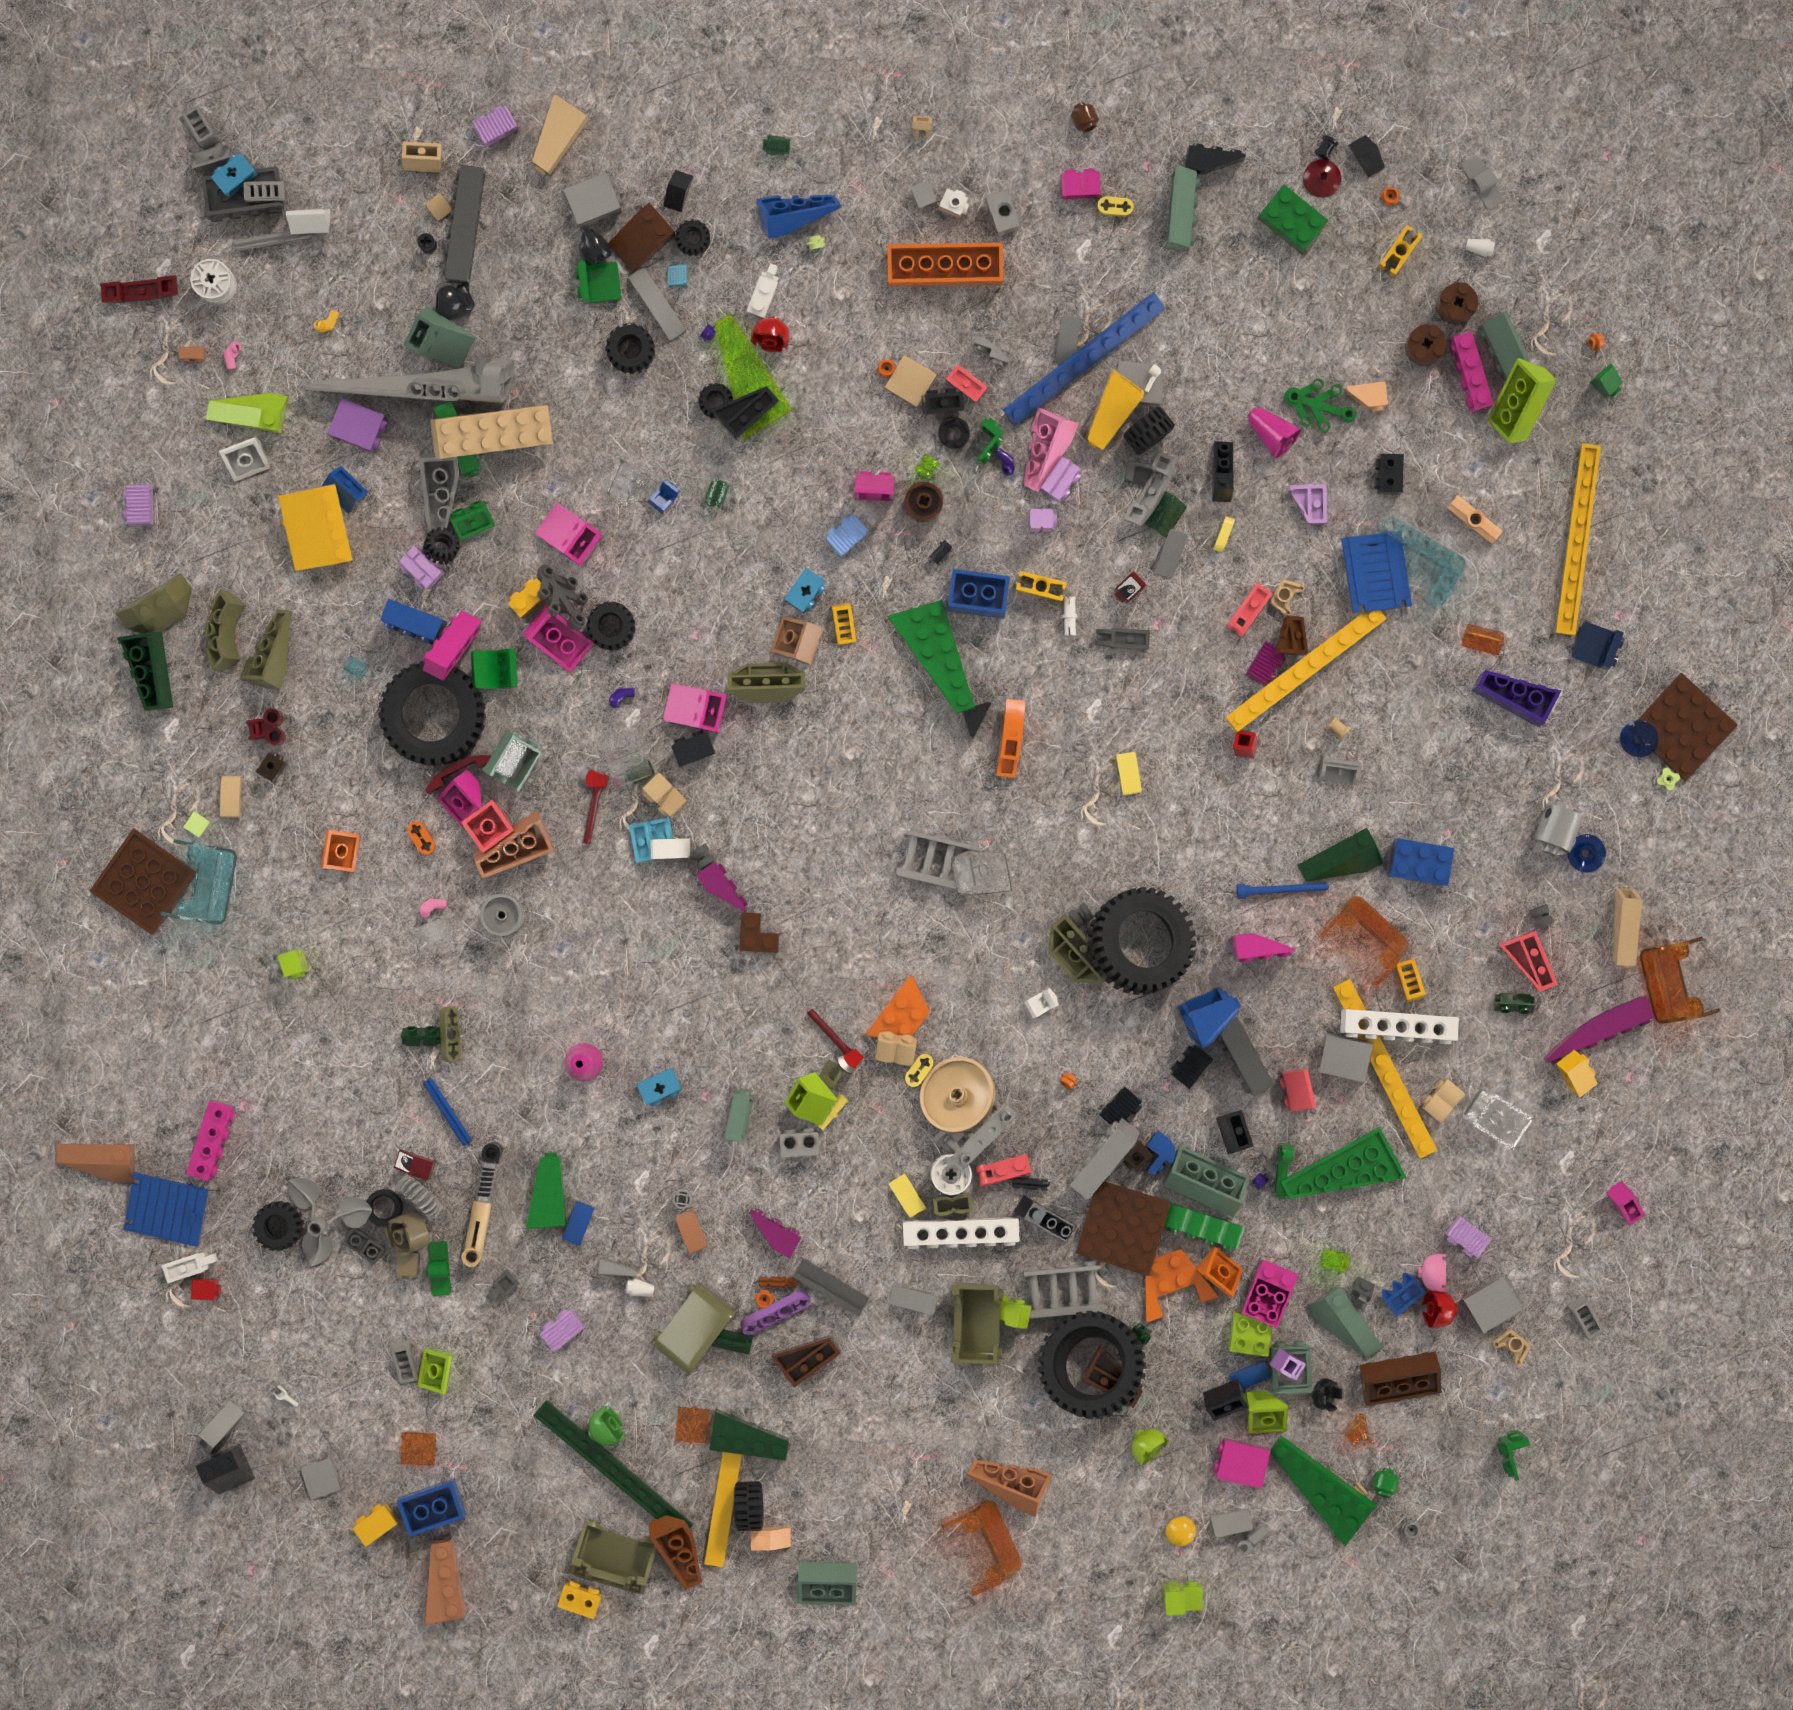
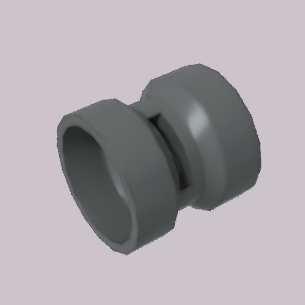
[690,844,716,870]
[1068,902,1094,928]
[1529,904,1554,929]

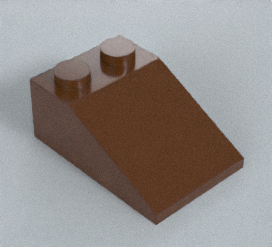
[608,202,676,273]

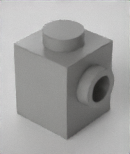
[910,180,937,212]

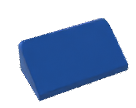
[1228,1360,1271,1389]

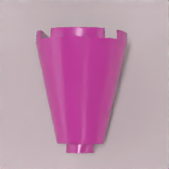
[1248,407,1301,459]
[564,1043,603,1081]

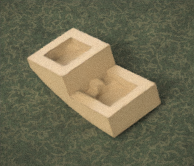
[220,776,242,818]

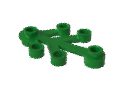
[1284,378,1356,433]

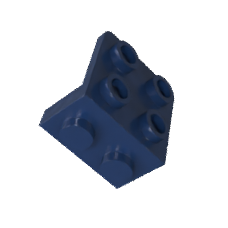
[1571,622,1625,670]

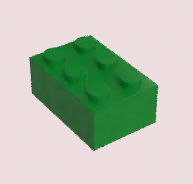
[1257,185,1329,254]

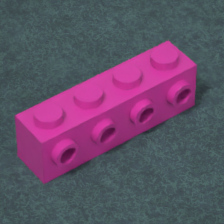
[1449,331,1494,413]
[423,610,482,681]
[186,1100,236,1181]

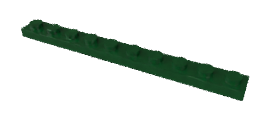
[533,1400,693,1528]

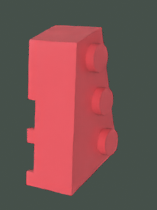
[1499,930,1558,991]

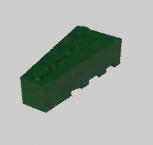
[117,632,173,711]
[710,1408,789,1461]

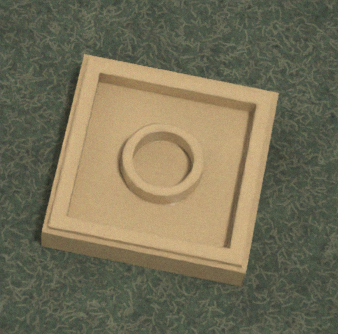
[884,355,937,408]

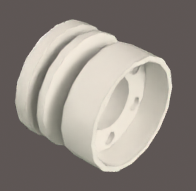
[190,259,237,305]
[930,1153,972,1195]

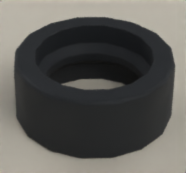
[366,1189,403,1226]

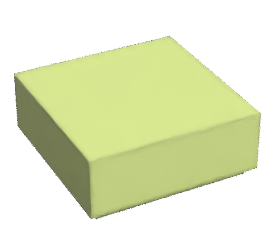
[184,811,211,838]

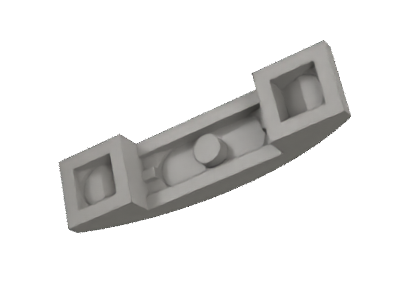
[628,267,686,341]
[1124,451,1176,526]

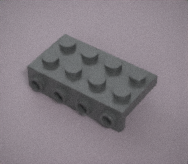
[201,167,284,222]

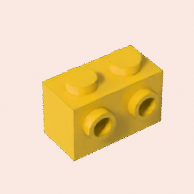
[508,578,551,619]
[1557,1050,1598,1097]
[352,1503,400,1547]
[557,1580,603,1619]

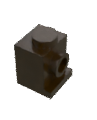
[255,752,287,783]
[1123,1141,1153,1171]

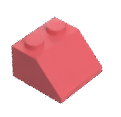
[461,800,514,854]
[1279,1068,1316,1112]

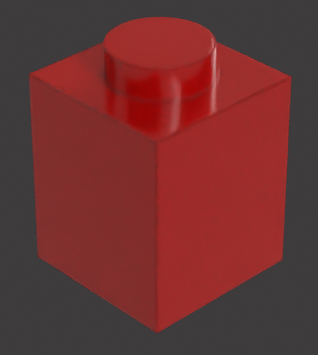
[1233,730,1258,759]
[191,1278,221,1301]

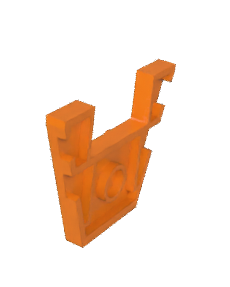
[1145,1248,1218,1322]

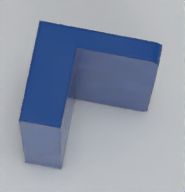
[322,466,368,513]

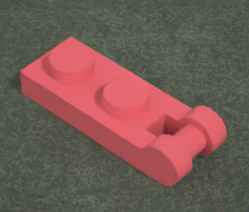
[1226,582,1273,638]
[975,1154,1032,1187]

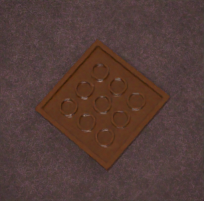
[1629,673,1738,781]
[89,828,197,935]
[1076,1181,1172,1276]

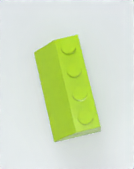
[1487,358,1557,444]

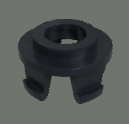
[938,416,970,449]
[1312,1378,1344,1412]

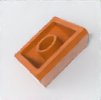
[321,829,360,872]
[1196,1246,1243,1298]

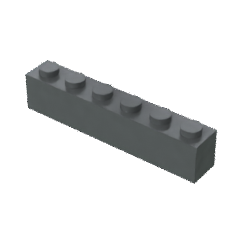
[442,165,486,285]

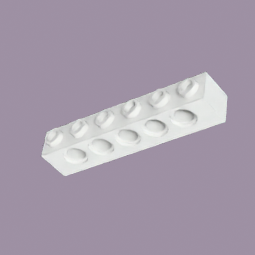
[1340,1009,1459,1044]
[903,1217,1019,1249]

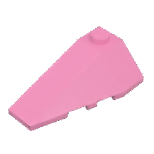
[1023,407,1079,492]

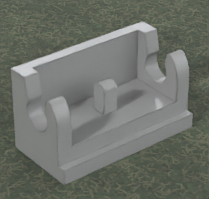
[189,143,232,173]
[1319,758,1362,785]

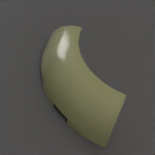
[205,589,246,671]

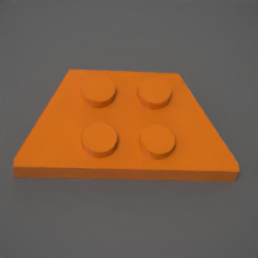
[866,975,930,1037]

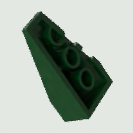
[1297,828,1383,882]

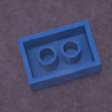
[947,569,1010,619]
[380,599,447,645]
[1388,838,1454,886]
[397,1478,467,1537]

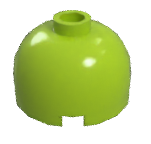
[1131,1428,1169,1466]

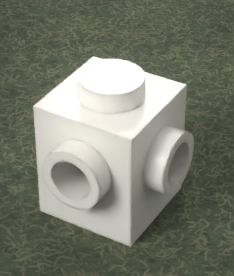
[939,189,970,219]

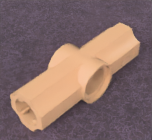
[1447,495,1502,544]

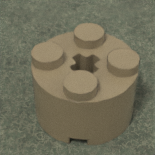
[385,1211,431,1256]

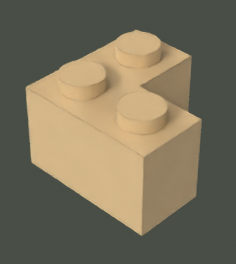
[642,773,688,817]

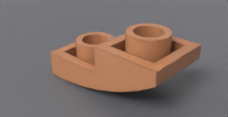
[675,1209,708,1254]

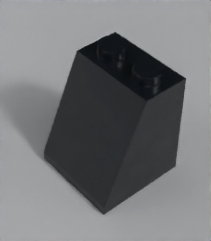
[195,1444,255,1494]

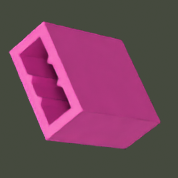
[1213,1438,1271,1489]

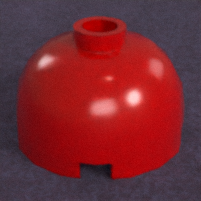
[751,316,790,352]
[1423,1290,1458,1329]

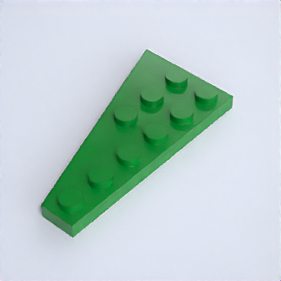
[887,600,975,714]
[1279,1127,1407,1199]

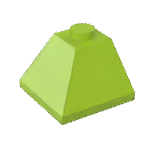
[1246,1391,1288,1434]

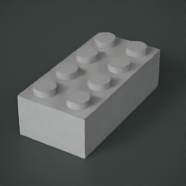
[1070,1118,1140,1200]

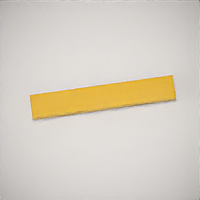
[704,1452,742,1567]

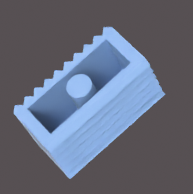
[825,514,869,558]

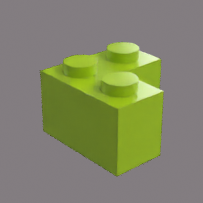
[1162,1581,1203,1615]

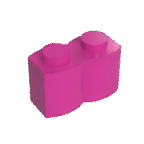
[1060,168,1101,199]

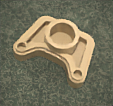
[1270,579,1305,617]
[1492,1329,1530,1366]

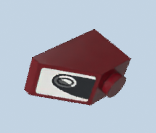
[1114,571,1147,604]
[394,1149,436,1181]

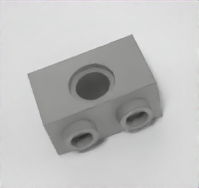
[985,189,1022,236]

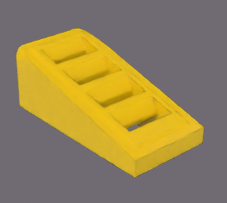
[831,603,856,645]
[1395,959,1426,1003]

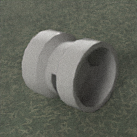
[673,1188,693,1209]

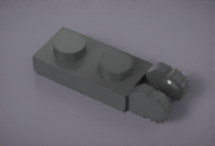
[1095,628,1150,650]

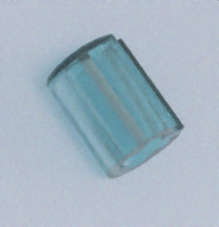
[344,656,369,679]

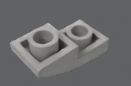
[973,335,1008,367]

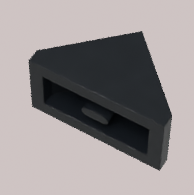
[1348,135,1385,178]
[663,170,694,213]
[962,702,991,739]

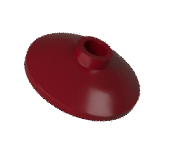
[1303,159,1341,198]

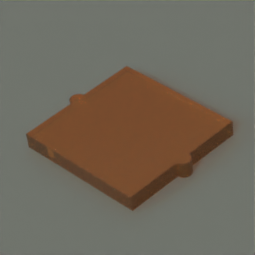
[675,1406,710,1444]
[399,1432,437,1466]

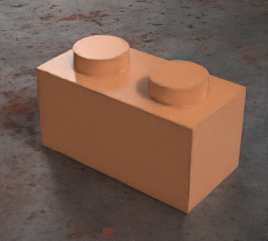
[179,347,205,363]

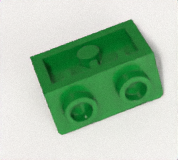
[450,500,495,541]

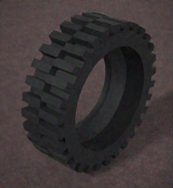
[378,661,486,766]
[1087,887,1196,995]
[1038,1311,1146,1419]

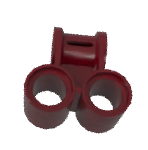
[246,708,286,746]

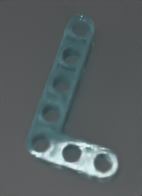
[1379,517,1466,607]

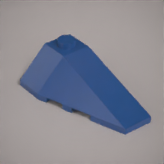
[756,195,841,238]

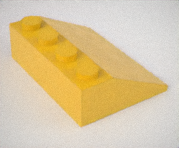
[278,484,352,571]

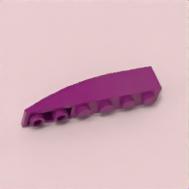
[1543,996,1654,1064]

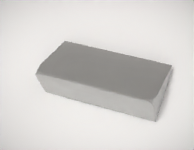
[1210,1508,1253,1538]

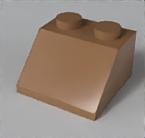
[770,616,823,665]

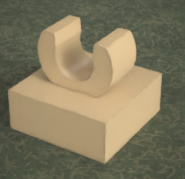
[913,116,932,138]

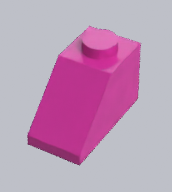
[1606,1181,1645,1226]

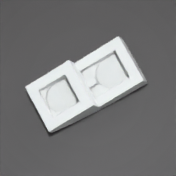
[650,838,690,859]

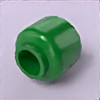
[1372,1468,1399,1498]

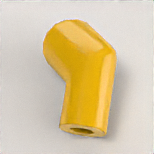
[314,310,340,333]

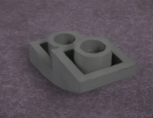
[342,1228,385,1264]

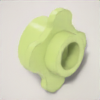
[806,235,825,250]
[1657,768,1680,790]

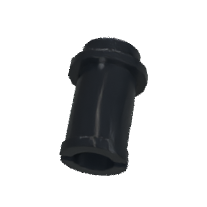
[929,540,953,564]

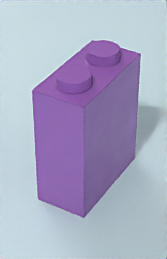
[327,398,388,453]

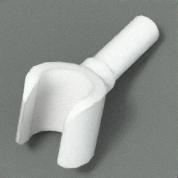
[1145,365,1161,392]
[273,1385,299,1407]

